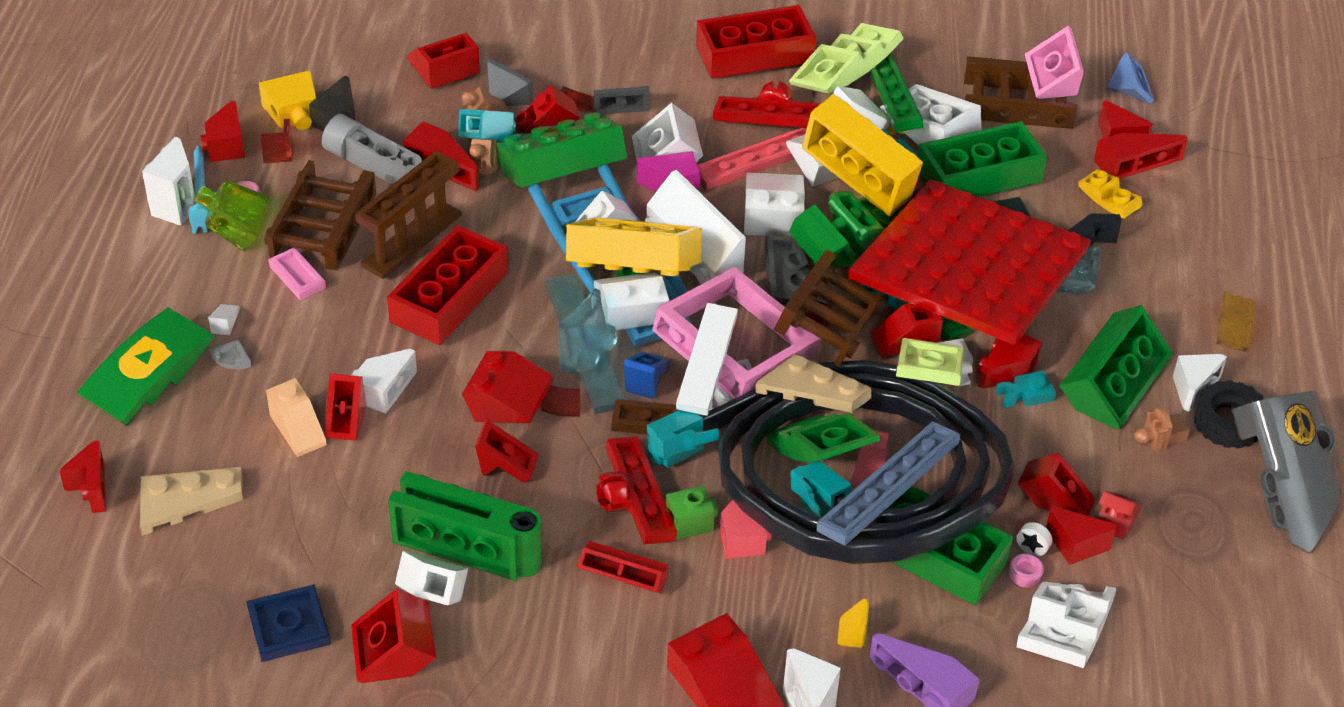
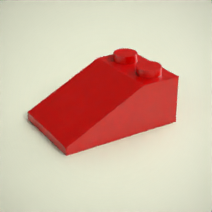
[667,613,785,707]

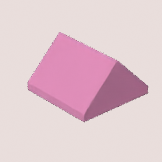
[1025,26,1084,99]

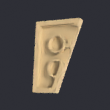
[756,354,871,413]
[140,467,243,536]

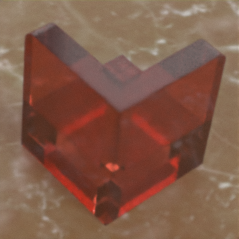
[260,119,293,163]

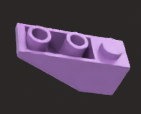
[870,633,980,707]

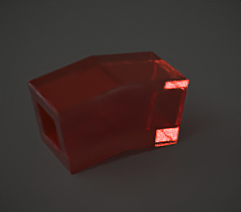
[541,385,580,417]

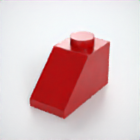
[200,100,245,162]
[1018,452,1095,516]

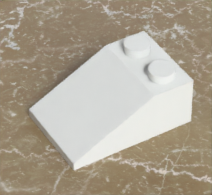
[880,84,982,146]
[744,172,805,237]

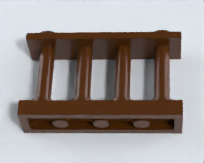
[964,56,1077,129]
[355,151,462,279]
[264,160,376,271]
[774,250,889,367]

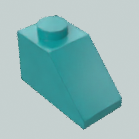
[458,109,516,140]

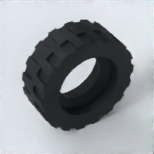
[1194,380,1264,449]

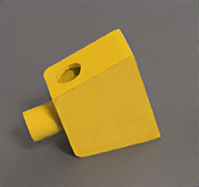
[259,70,319,130]

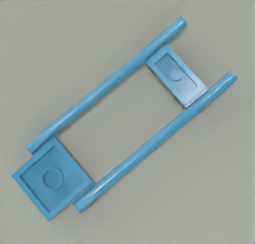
[528,164,692,347]

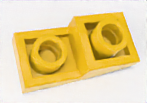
[1078,169,1142,219]

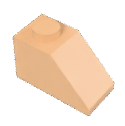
[266,378,327,457]

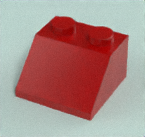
[462,351,554,424]
[351,588,436,683]

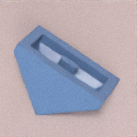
[1107,52,1155,103]

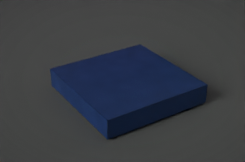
[246,584,331,662]

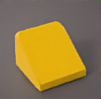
[837,599,869,648]

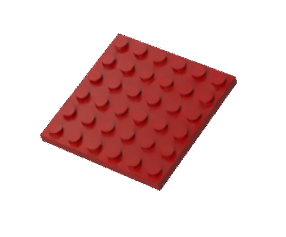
[848,179,1091,345]

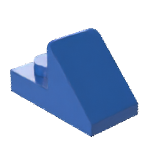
[624,352,671,399]

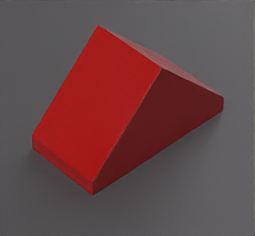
[1098,99,1153,138]
[324,373,366,441]
[1046,505,1117,565]

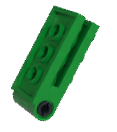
[388,471,542,581]

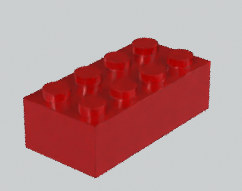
[696,5,816,79]
[387,225,509,345]

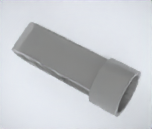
[322,114,422,184]

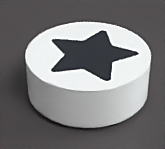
[1017,522,1052,556]

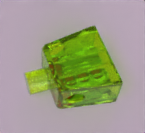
[195,181,269,252]

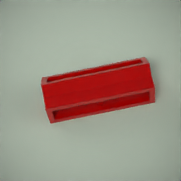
[577,541,668,594]

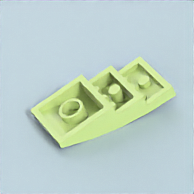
[789,23,904,94]

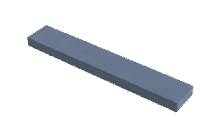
[817,421,960,545]

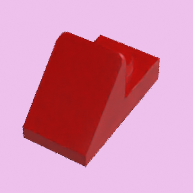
[475,419,539,483]
[59,441,106,513]
[1097,491,1143,539]

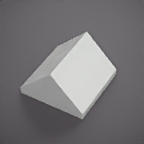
[783,648,841,707]

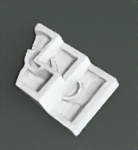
[1016,582,1116,668]

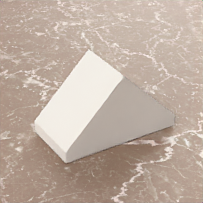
[1173,354,1227,412]

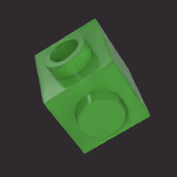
[666,486,719,540]

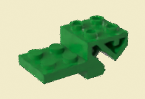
[788,191,902,269]

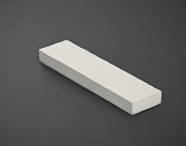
[676,303,738,416]

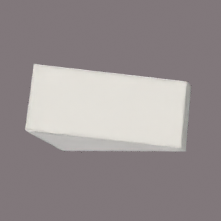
[208,304,240,335]

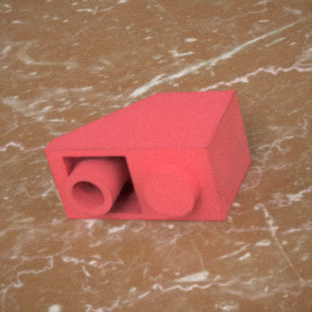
[720,500,771,559]

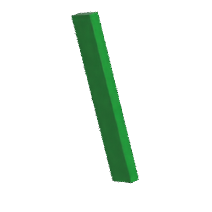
[869,53,923,133]

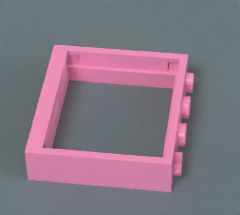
[652,267,821,399]

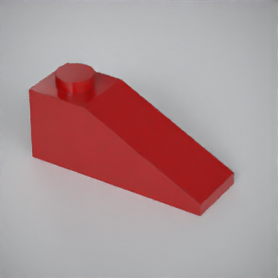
[403,121,479,191]
[1094,132,1188,179]

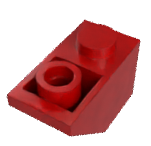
[514,85,580,136]
[871,303,943,358]
[977,334,1043,389]

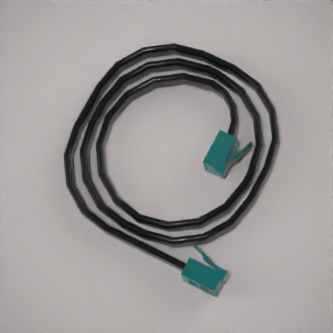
[647,360,1014,564]

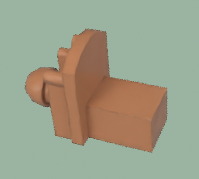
[462,87,508,112]
[469,139,503,175]
[1134,407,1190,451]

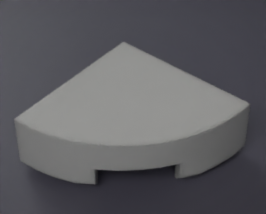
[210,340,252,369]

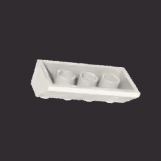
[645,170,746,284]

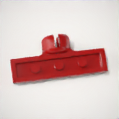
[713,81,822,128]
[596,436,678,545]

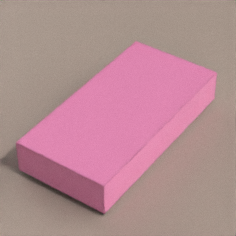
[269,247,326,301]

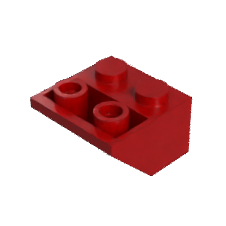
[407,32,480,89]

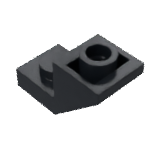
[1067,213,1122,259]

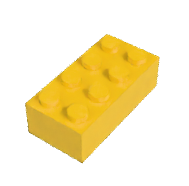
[802,94,923,217]
[566,217,702,276]

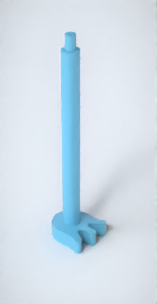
[189,146,212,234]

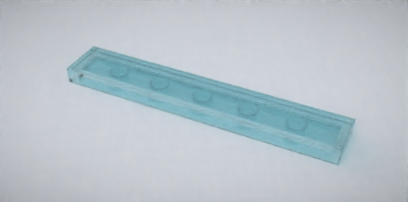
[545,273,625,414]

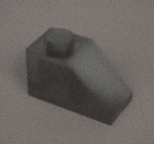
[309,76,355,132]

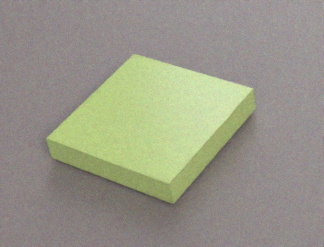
[896,338,964,386]

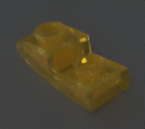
[1216,292,1254,352]

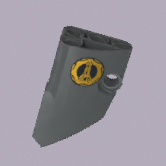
[1232,391,1341,553]

